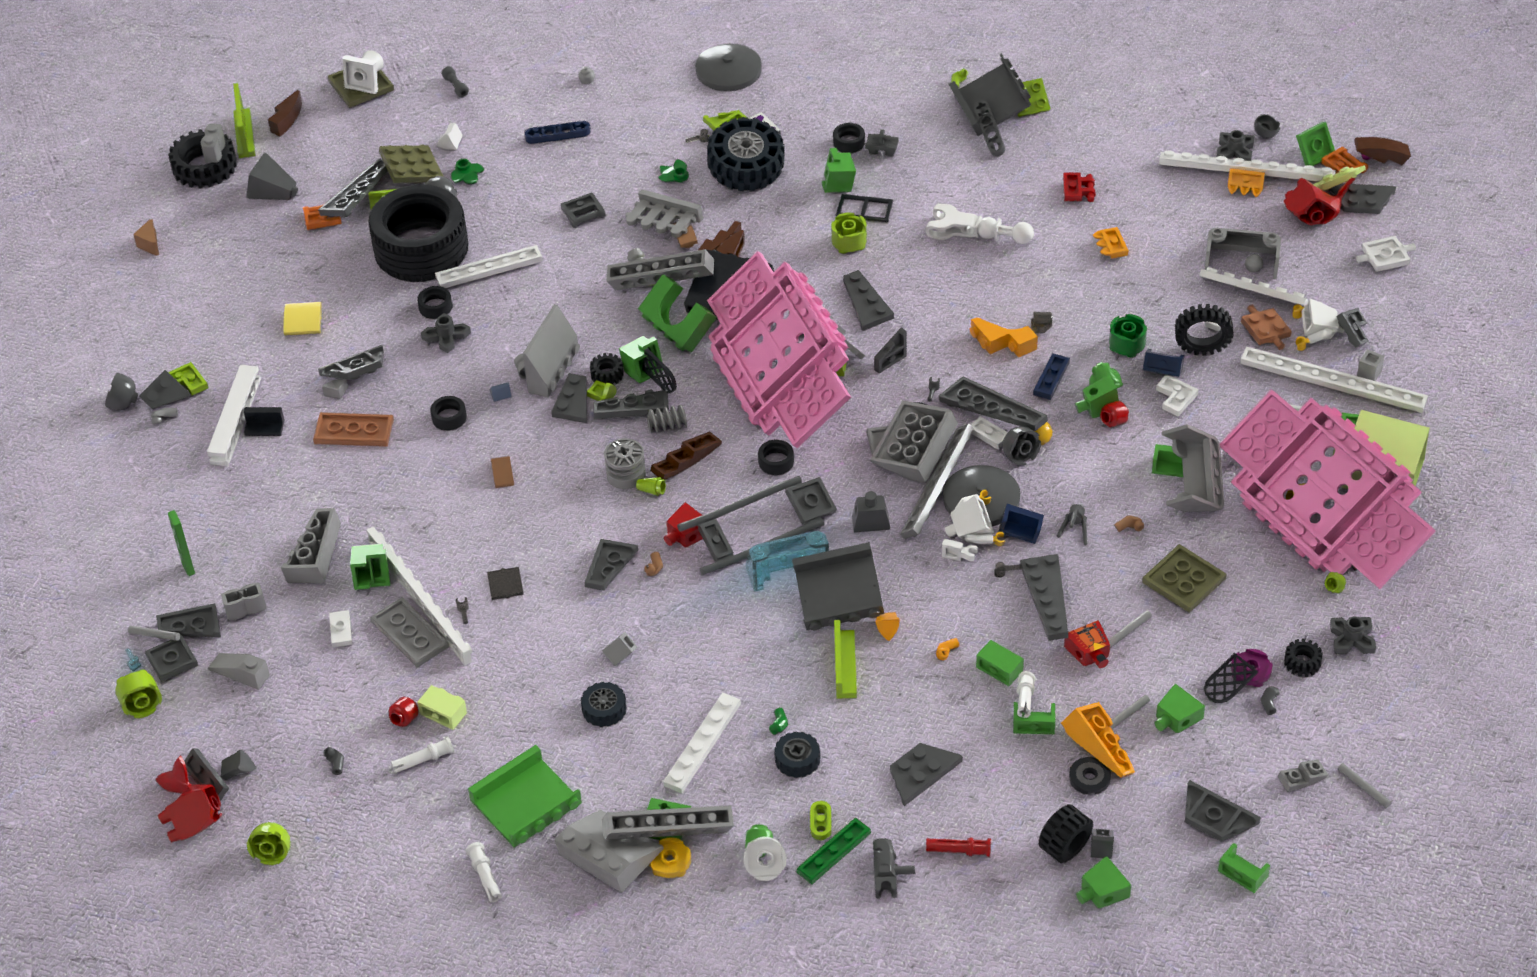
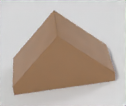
[133,219,159,255]
[491,456,514,488]

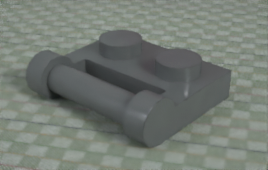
[561,192,606,228]

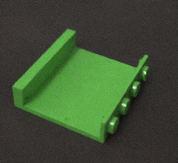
[468,745,582,847]

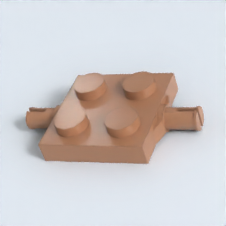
[1241,304,1292,350]

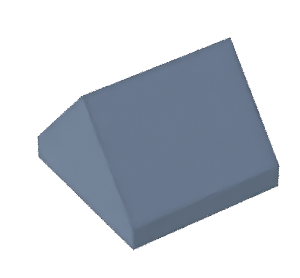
[489,382,512,402]

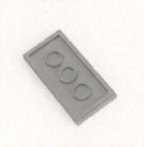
[370,597,449,668]

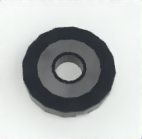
[1069,757,1111,795]

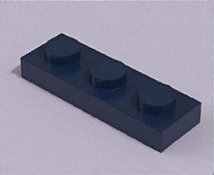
[1033,353,1070,400]

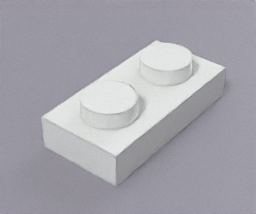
[971,416,1008,449]

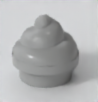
[578,66,595,84]
[627,248,645,262]
[1245,254,1263,272]

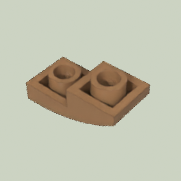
[673,222,698,248]

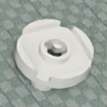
[743,837,787,881]

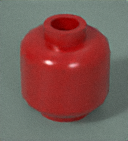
[1100,401,1129,427]
[388,696,419,727]

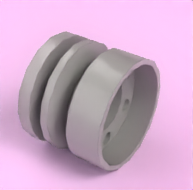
[604,438,646,489]

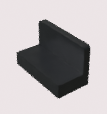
[244,407,284,436]

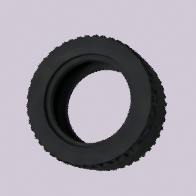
[368,184,469,282]

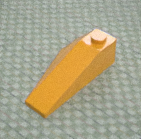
[1061,702,1135,778]

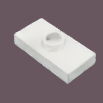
[329,610,352,647]

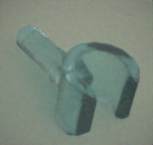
[125,648,142,671]

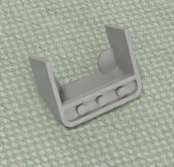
[1205,228,1281,279]
[1161,424,1224,512]

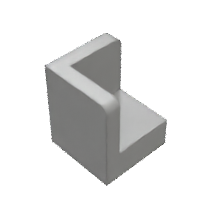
[1357,349,1384,381]
[602,632,637,666]

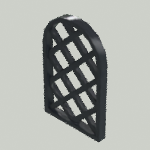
[642,348,677,393]
[1204,652,1258,703]

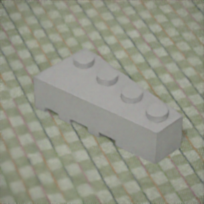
[281,508,341,583]

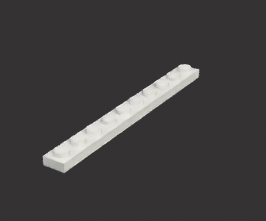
[1159,151,1336,181]
[1240,346,1428,413]
[367,526,472,666]

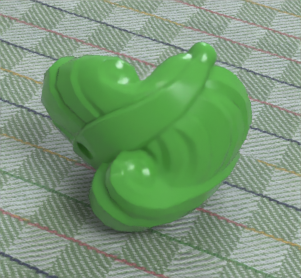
[1089,362,1123,388]

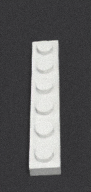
[435,245,543,288]
[1199,267,1308,306]
[663,692,741,794]

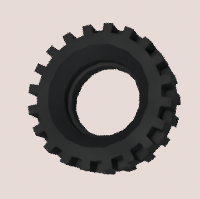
[168,129,237,189]

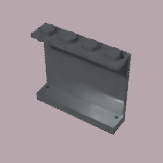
[949,53,1031,136]
[792,542,885,631]

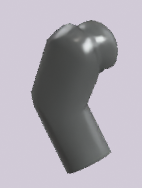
[1261,686,1280,715]
[323,747,344,775]

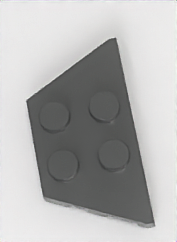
[1327,183,1396,214]
[318,345,384,380]
[890,743,963,806]
[1185,780,1261,842]

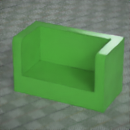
[1152,444,1183,477]
[976,640,1024,686]
[1013,702,1055,735]
[1218,843,1270,893]

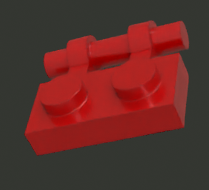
[1063,172,1096,202]

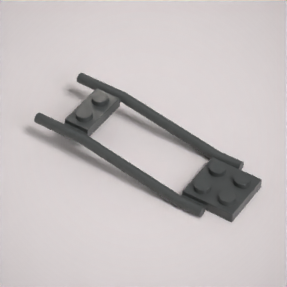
[677,476,837,575]

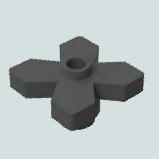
[1216,130,1255,161]
[421,313,471,353]
[1330,616,1376,654]

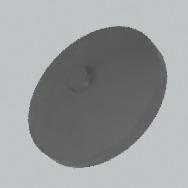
[695,43,762,91]
[943,465,1020,526]

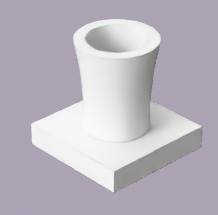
[342,50,384,94]

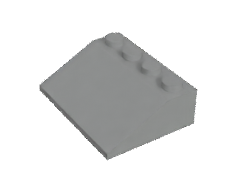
[523,304,580,398]
[870,400,958,483]
[554,809,664,893]

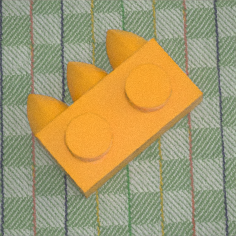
[1227,168,1265,197]
[1093,227,1129,259]

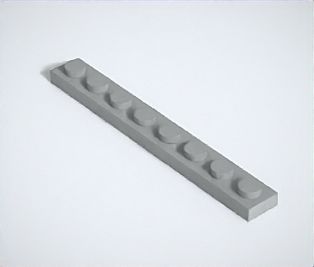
[900,423,974,539]

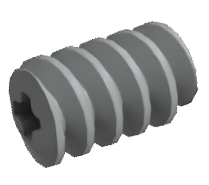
[647,405,687,433]

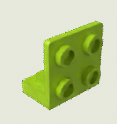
[1017,78,1050,117]

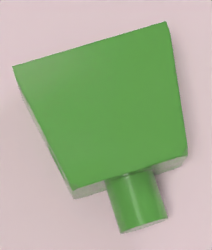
[1075,375,1119,418]
[1154,684,1205,733]
[1076,856,1131,908]

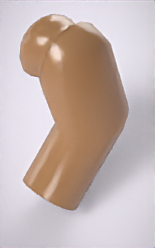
[1114,515,1144,532]
[644,552,663,576]

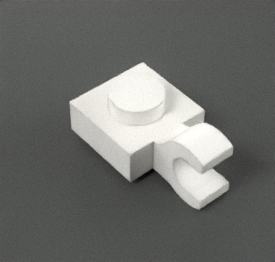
[942,539,978,562]

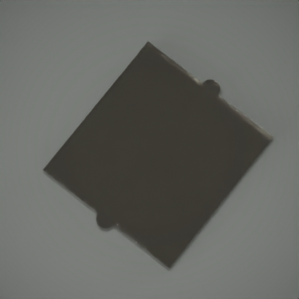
[487,567,524,600]

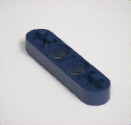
[524,121,591,144]

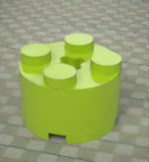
[831,212,867,254]
[115,669,162,718]

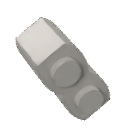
[201,124,225,162]
[221,583,266,620]

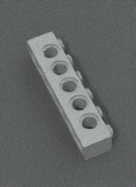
[606,249,714,290]
[602,805,734,840]

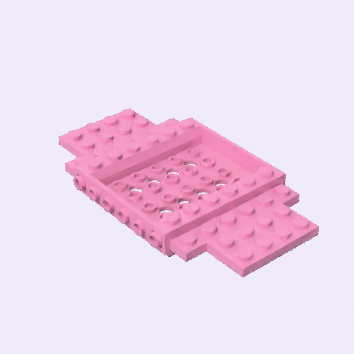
[707,251,851,448]
[1220,389,1436,589]

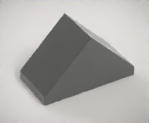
[1091,828,1114,859]

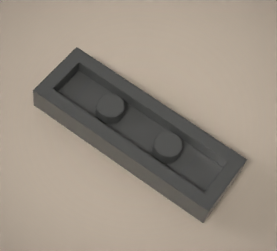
[184,748,229,802]

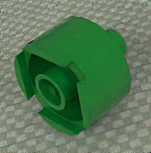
[1109,314,1147,358]

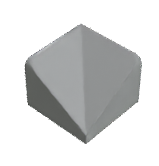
[322,379,348,399]

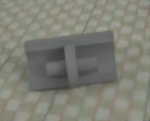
[865,129,899,157]

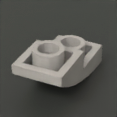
[1278,759,1328,792]

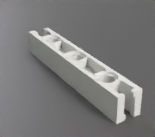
[207,365,261,466]

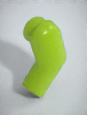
[951,69,968,88]

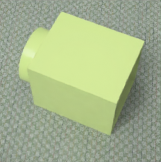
[1332,410,1430,489]

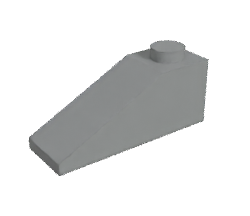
[208,653,270,690]

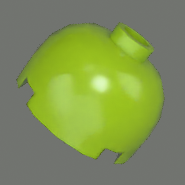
[247,822,291,865]

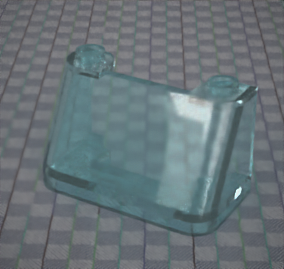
[746,531,829,592]

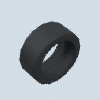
[833,123,865,153]
[417,286,452,319]
[430,396,467,431]
[758,439,794,475]

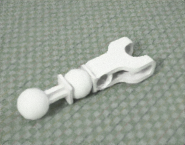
[925,203,1034,244]

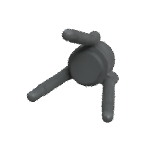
[1057,504,1088,545]

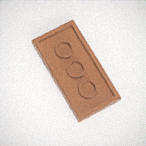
[313,412,394,447]

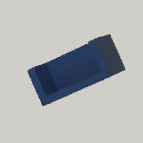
[1143,349,1185,377]
[998,504,1044,544]

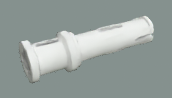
[1016,671,1035,718]
[391,736,455,774]
[465,842,502,903]

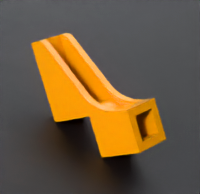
[970,317,1038,358]

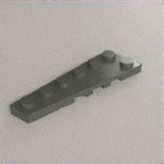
[318,158,388,218]
[939,376,1048,431]
[1020,554,1068,641]

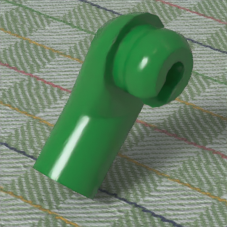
[769,708,788,735]

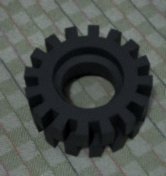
[590,353,624,384]
[1284,639,1323,677]

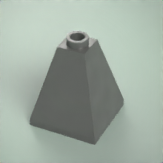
[246,152,298,200]

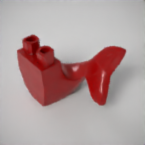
[1283,177,1355,226]
[155,755,222,842]

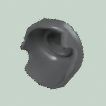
[1254,114,1281,138]

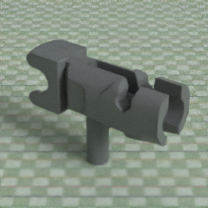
[873,838,915,899]

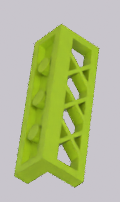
[834,620,857,699]

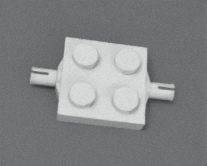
[1356,236,1416,272]

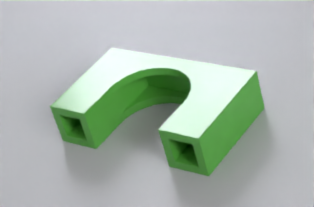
[638,274,717,352]

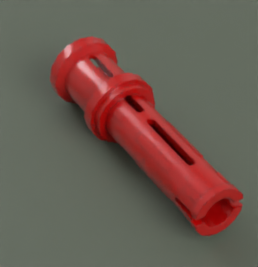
[926,837,991,858]

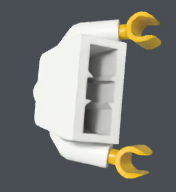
[1292,299,1344,351]
[945,490,1005,546]

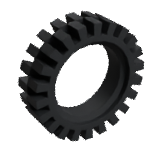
[1175,304,1234,356]

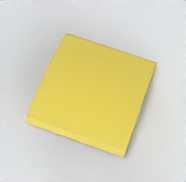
[283,302,322,335]

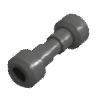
[441,66,469,97]

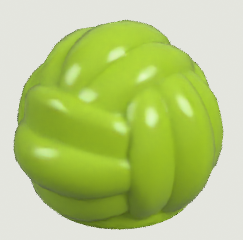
[1325,572,1346,593]

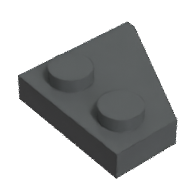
[874,328,907,374]
[139,370,191,409]

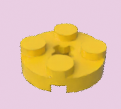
[649,838,691,878]

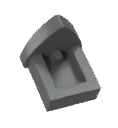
[220,749,256,781]

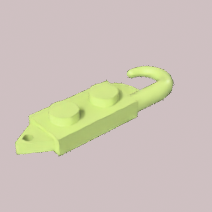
[1313,165,1366,191]

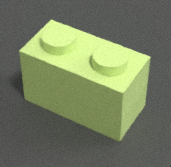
[417,685,467,730]

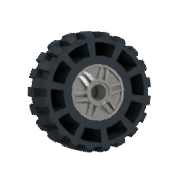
[707,117,785,192]

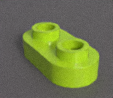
[810,801,831,840]

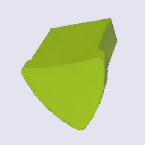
[587,380,617,401]

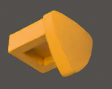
[875,612,900,641]

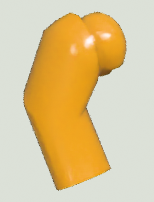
[936,638,959,660]

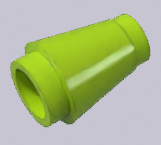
[636,477,666,496]

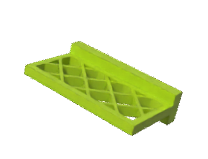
[233,83,256,159]

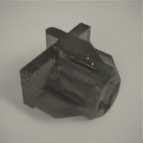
[1031,311,1053,334]

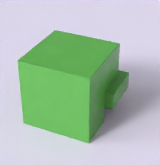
[822,148,856,193]
[619,336,663,384]
[350,544,391,590]

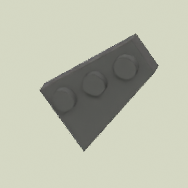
[551,373,587,423]
[584,539,638,591]
[156,603,221,638]

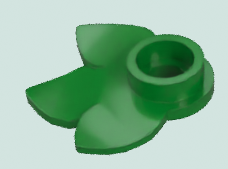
[451,158,484,184]
[658,159,689,183]

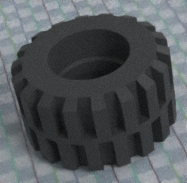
[1038,804,1094,863]

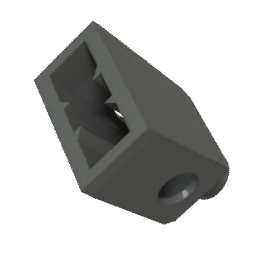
[852,491,890,533]

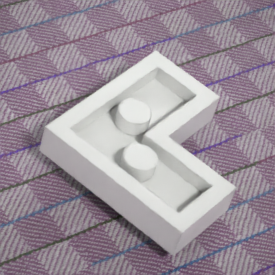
[1156,374,1199,417]

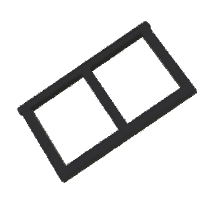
[835,194,893,222]

